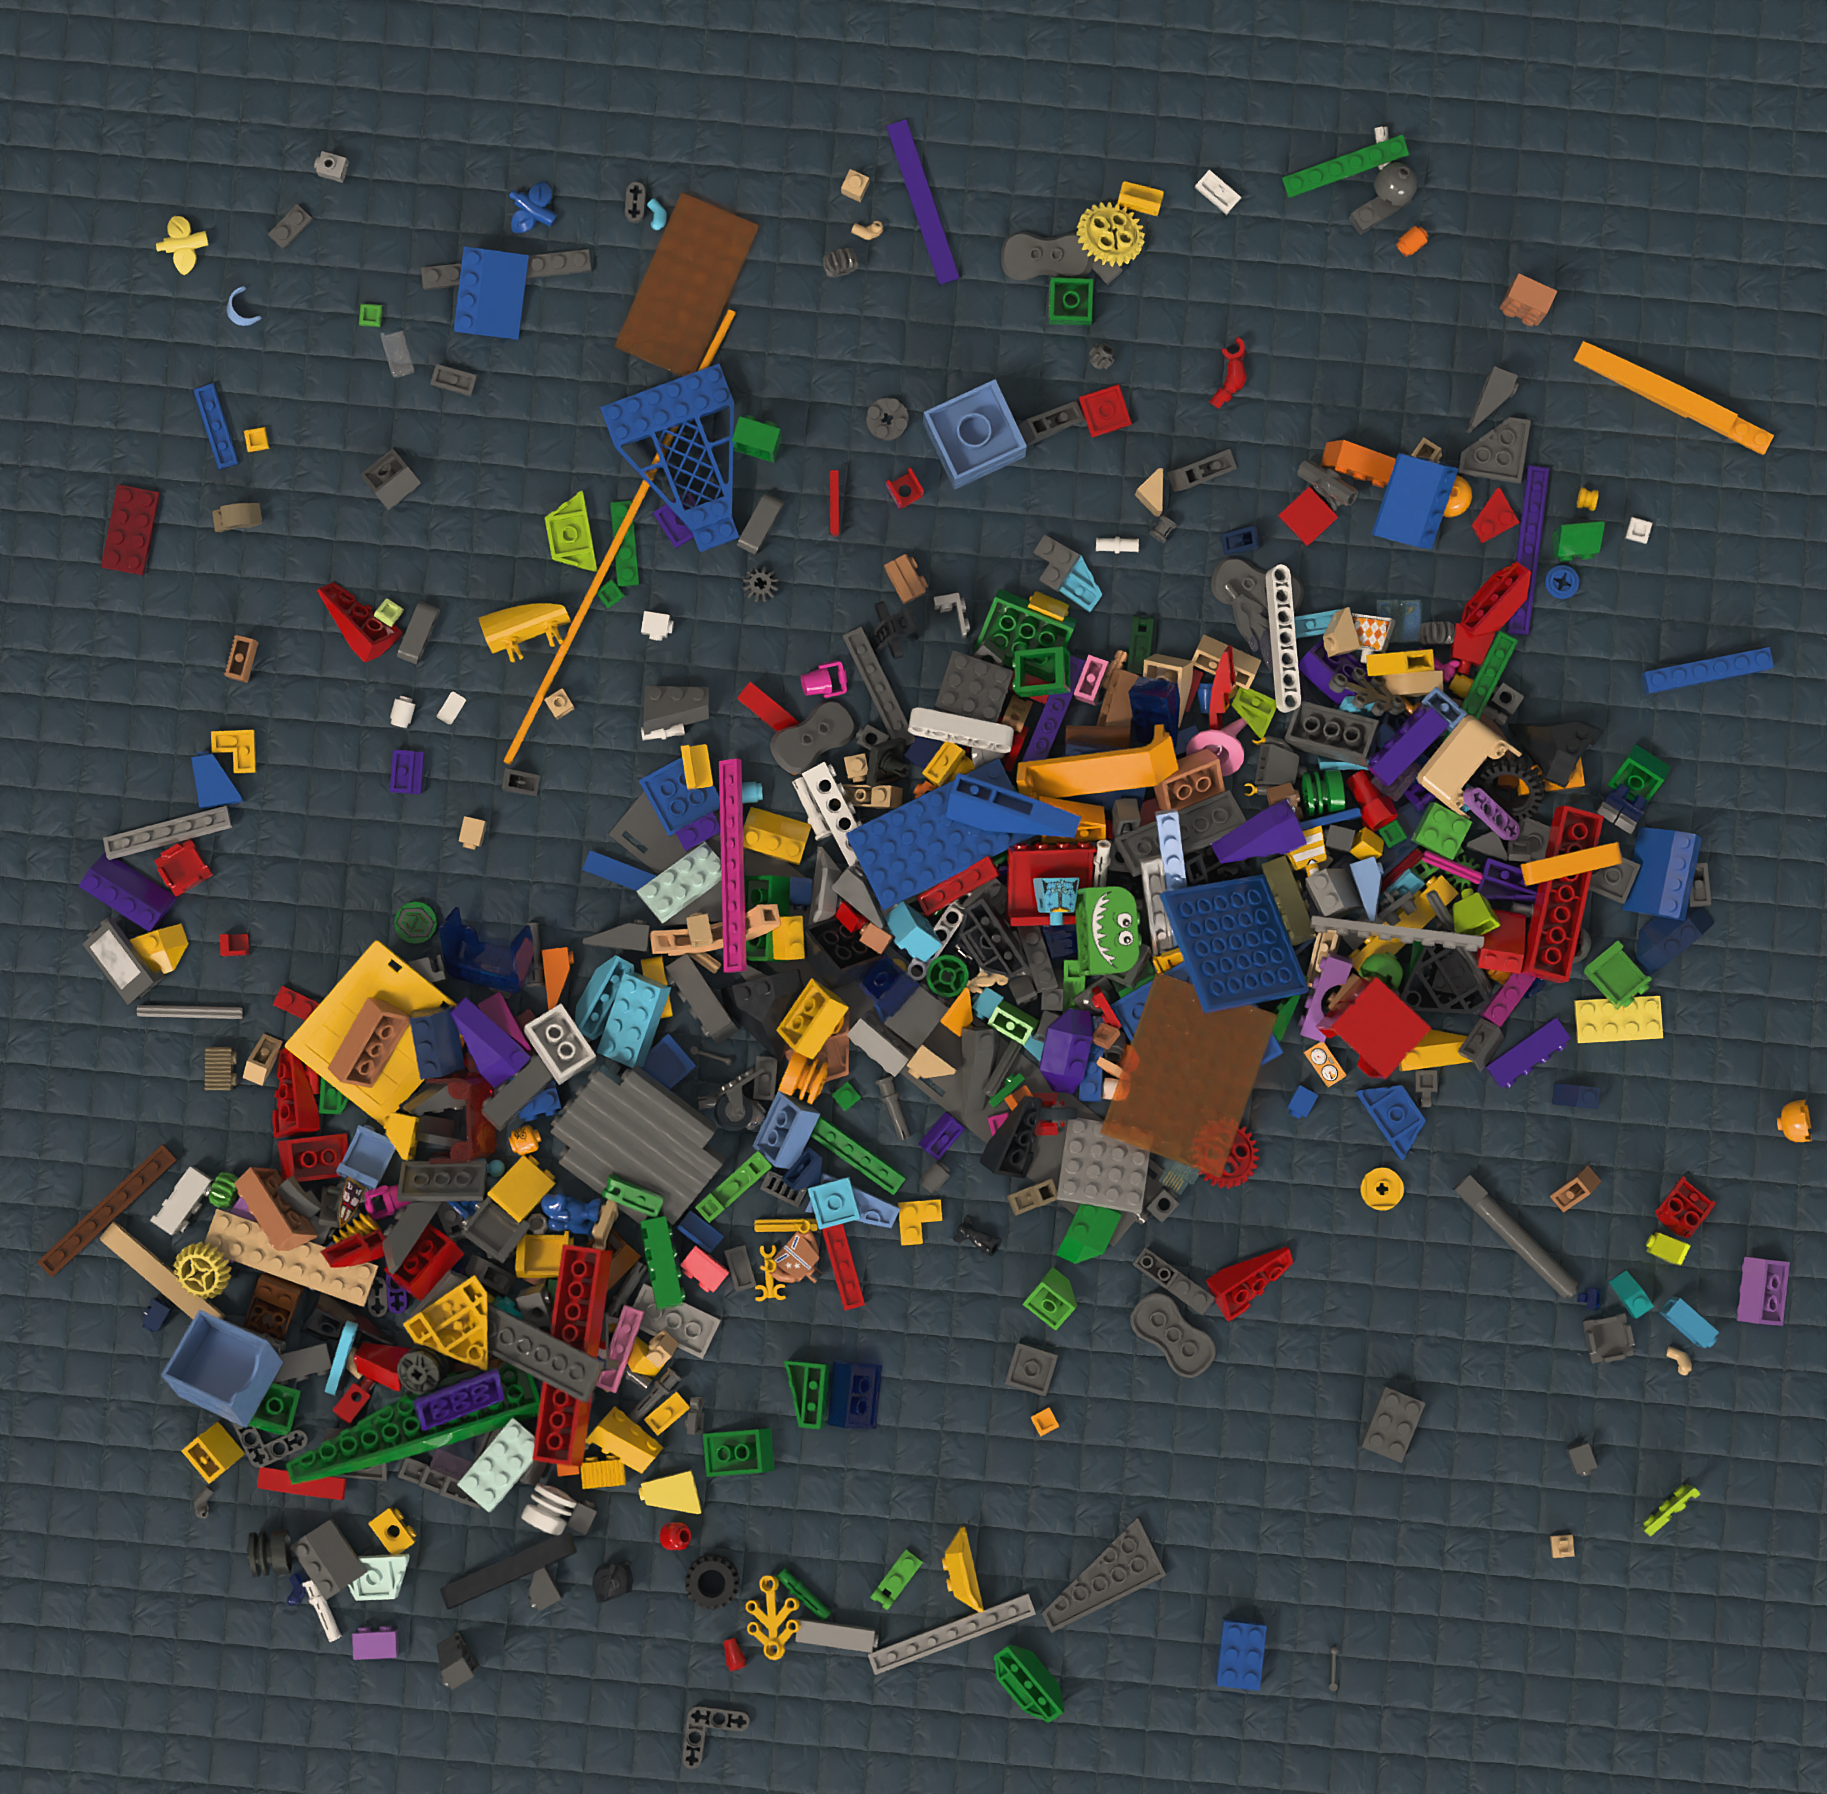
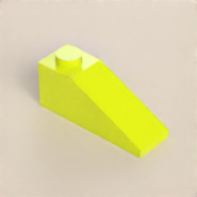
[1646,1232,1690,1265]

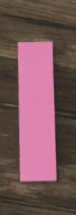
[595,1305,645,1393]

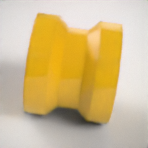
[1577,487,1599,511]

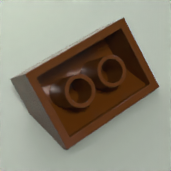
[1064,726,1130,749]
[584,1227,641,1291]

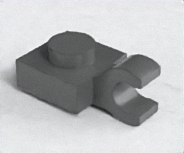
[1415,1070,1437,1107]

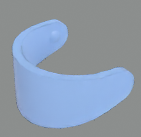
[226,286,261,326]

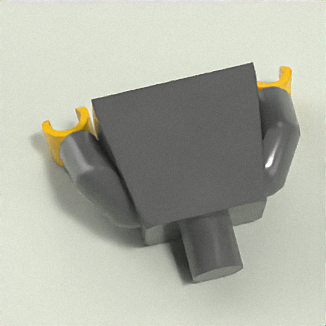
[1244,732,1307,796]

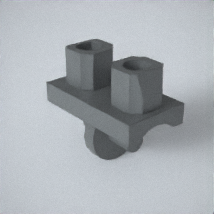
[1378,890,1417,926]

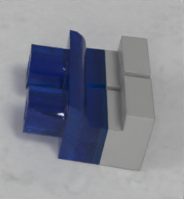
[1596,783,1647,834]

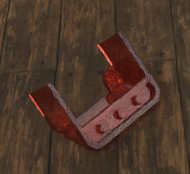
[426,1072,497,1164]

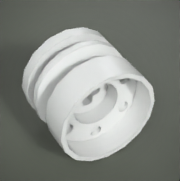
[521,1483,577,1536]

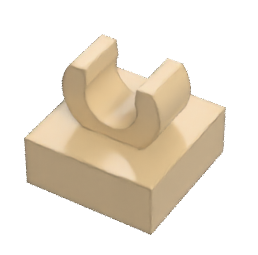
[1550,1534,1575,1558]

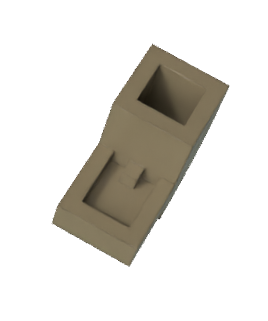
[212,503,262,532]
[1007,1179,1057,1216]

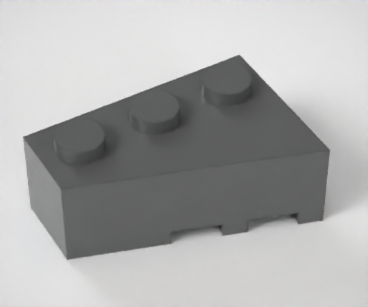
[436,1631,481,1690]

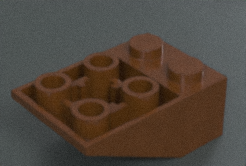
[243,1272,305,1341]

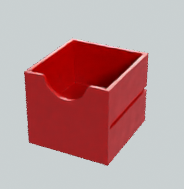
[1315,977,1432,1079]

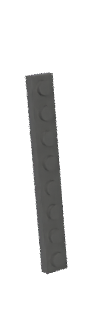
[421,249,592,290]

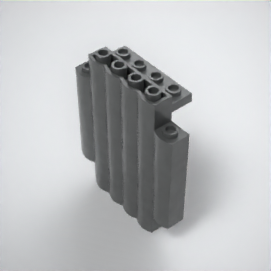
[550,1062,726,1225]

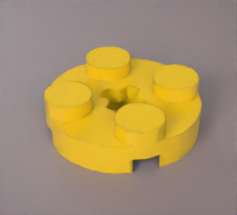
[1360,1168,1404,1210]

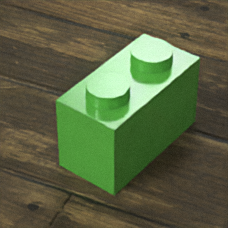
[987,999,1039,1045]

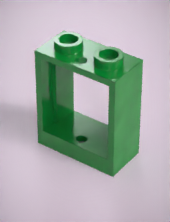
[1012,646,1071,697]

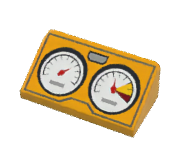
[1304,1042,1346,1088]

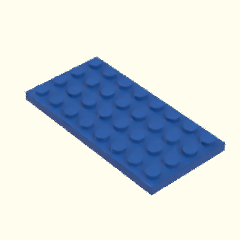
[845,758,1036,911]

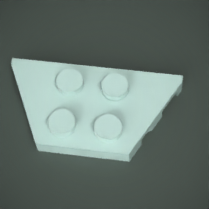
[348,1554,409,1600]

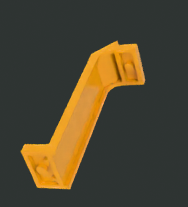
[1016,724,1179,800]

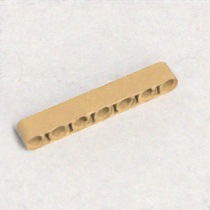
[99,1221,225,1320]

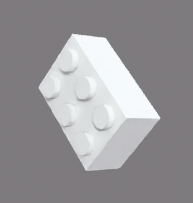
[524,1004,596,1085]

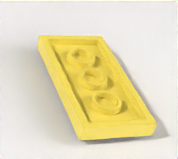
[1574,996,1663,1043]

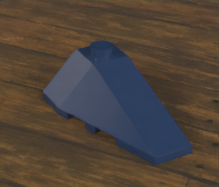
[1376,710,1439,767]

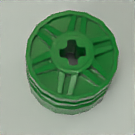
[1301,769,1345,817]

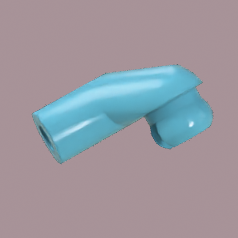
[647,198,667,230]

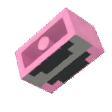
[1074,655,1111,706]

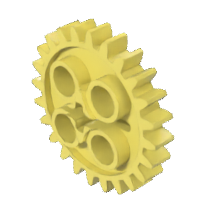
[1076,202,1145,267]

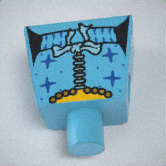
[1033,878,1079,925]

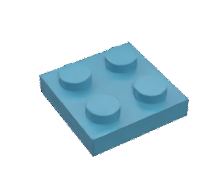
[808,1177,861,1230]

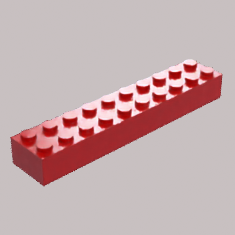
[532,1244,613,1466]

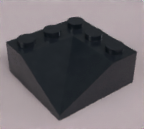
[803,916,888,990]

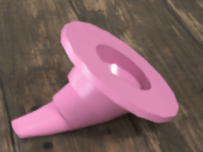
[1186,718,1247,777]

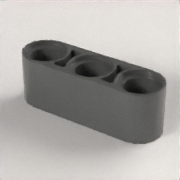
[737,492,784,556]
[397,600,440,665]

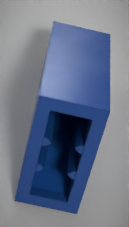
[191,751,245,809]

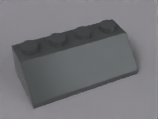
[1285,701,1379,767]

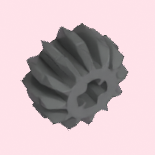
[822,248,859,278]
[743,567,779,603]
[1419,621,1455,646]

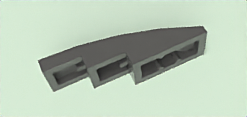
[397,1457,481,1509]

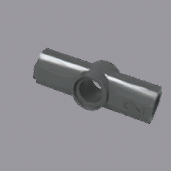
[1297,459,1358,506]

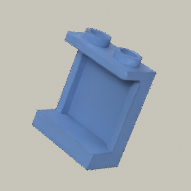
[336,1124,396,1190]

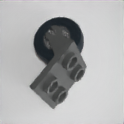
[714,1068,764,1131]

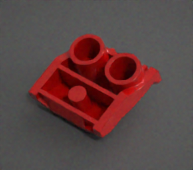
[1655,1176,1716,1238]

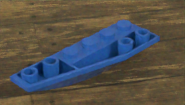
[946,773,1081,838]

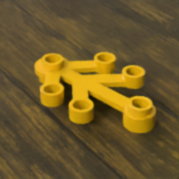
[746,1575,801,1660]

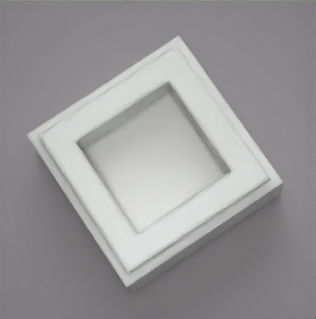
[1625,517,1652,544]

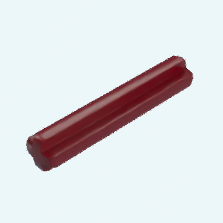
[1380,848,1424,895]

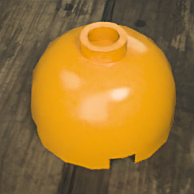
[1443,475,1472,517]
[1777,1099,1812,1142]

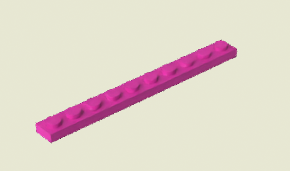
[719,758,746,973]

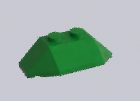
[1056,1203,1122,1264]
[993,1644,1065,1723]

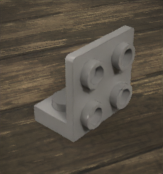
[933,593,970,639]

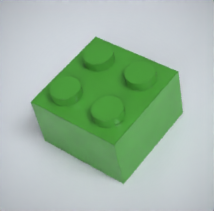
[1411,802,1472,860]

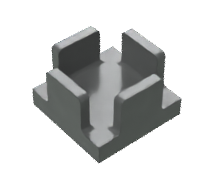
[399,955,450,985]
[1582,1313,1634,1363]

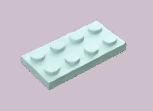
[637,842,722,924]
[457,1418,535,1513]

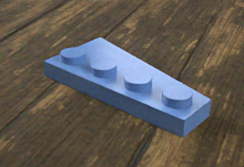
[805,1172,901,1228]

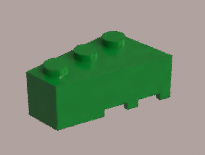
[784,1360,830,1429]

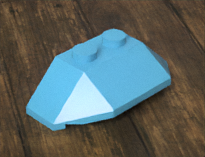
[575,955,634,1040]

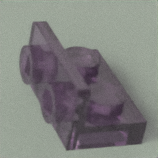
[1371,761,1422,802]

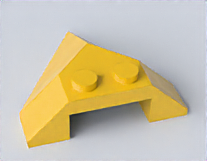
[403,1275,488,1371]

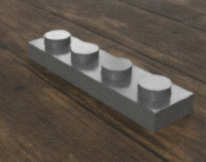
[1015,925,1058,993]

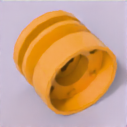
[778,1051,829,1105]

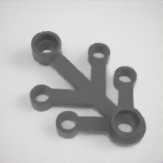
[1328,667,1406,716]

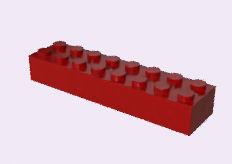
[1521,805,1604,983]

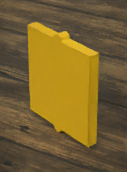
[1028,591,1069,622]

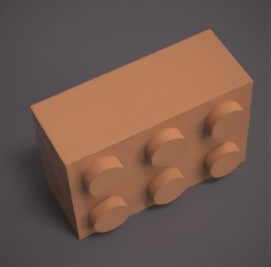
[1499,273,1557,326]
[1154,748,1225,811]

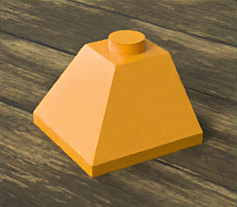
[940,987,973,1037]

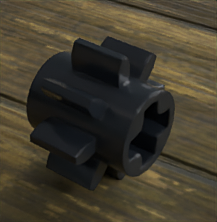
[1113,872,1140,897]
[953,939,974,963]

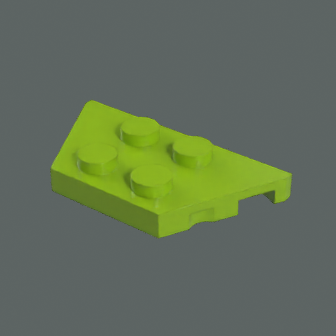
[545,491,598,572]

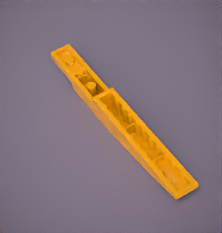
[1573,341,1774,455]

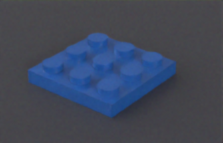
[638,757,720,837]

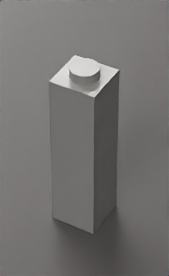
[795,1617,879,1653]

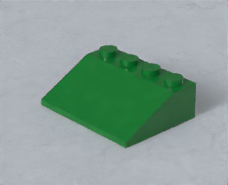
[973,589,1077,683]

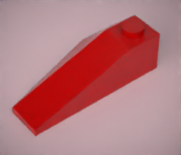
[272,1048,320,1138]

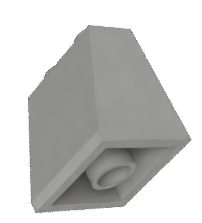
[1306,869,1363,919]

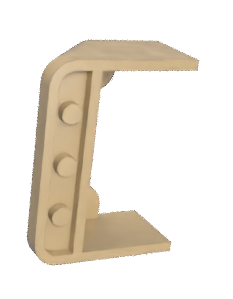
[1417,715,1522,820]

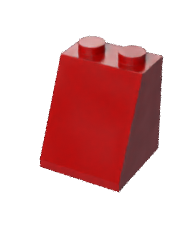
[1476,909,1526,974]

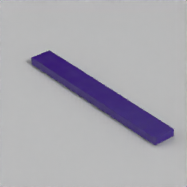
[886,119,959,286]
[1506,465,1550,635]

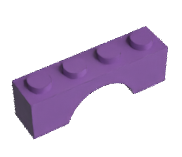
[1297,951,1353,1043]

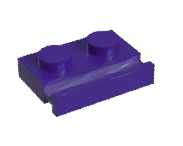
[390,750,425,795]

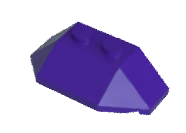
[1039,1008,1092,1094]

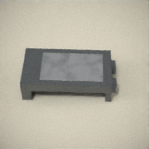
[83,916,165,1005]

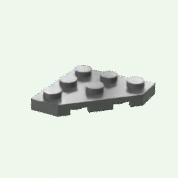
[1457,417,1531,484]

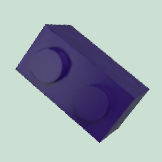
[675,812,721,852]

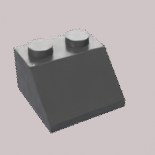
[360,448,421,510]

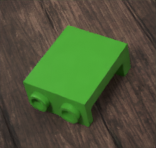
[1584,941,1652,1010]

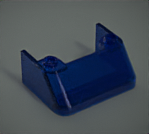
[439,907,534,993]

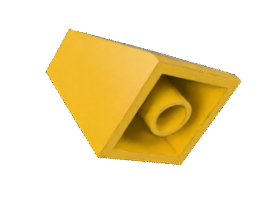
[487,1155,557,1223]

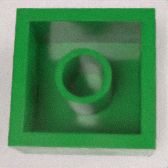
[1048,277,1093,326]

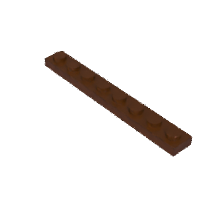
[37,1144,178,1278]

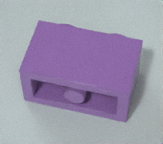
[352,1626,399,1660]

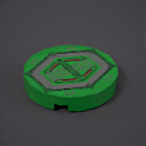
[394,901,437,944]

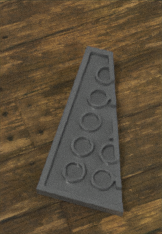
[1041,1517,1166,1633]

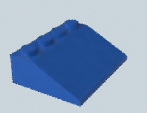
[454,246,529,340]
[1372,453,1458,549]
[1622,827,1702,921]

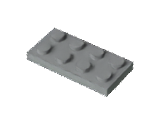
[633,1283,721,1359]

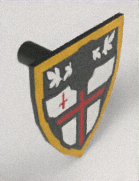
[328,1176,366,1228]

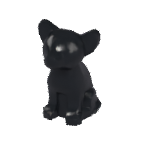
[953,1216,1002,1257]

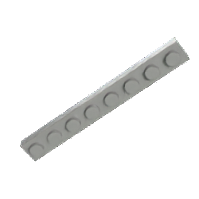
[1310,916,1484,951]
[868,1593,1036,1675]

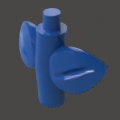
[509,182,558,233]

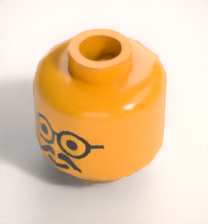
[508,1125,542,1156]

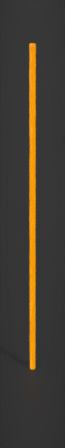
[503,309,736,765]

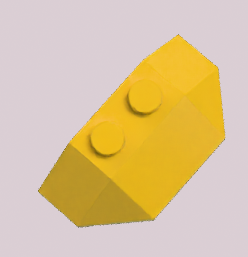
[129,924,189,974]
[942,1525,984,1612]

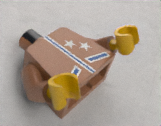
[760,1218,823,1283]

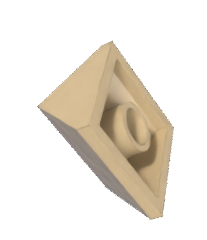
[1135,468,1163,517]

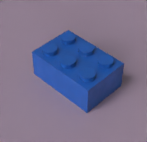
[1215,1618,1267,1691]

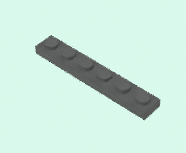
[842,627,916,746]

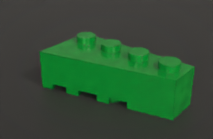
[640,1216,686,1311]

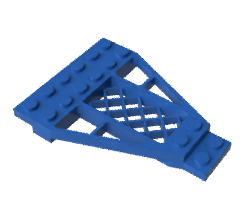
[600,364,739,553]

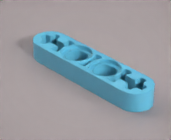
[325,1320,358,1396]

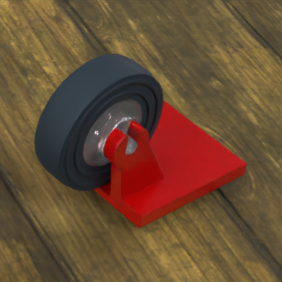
[1032,1093,1078,1136]

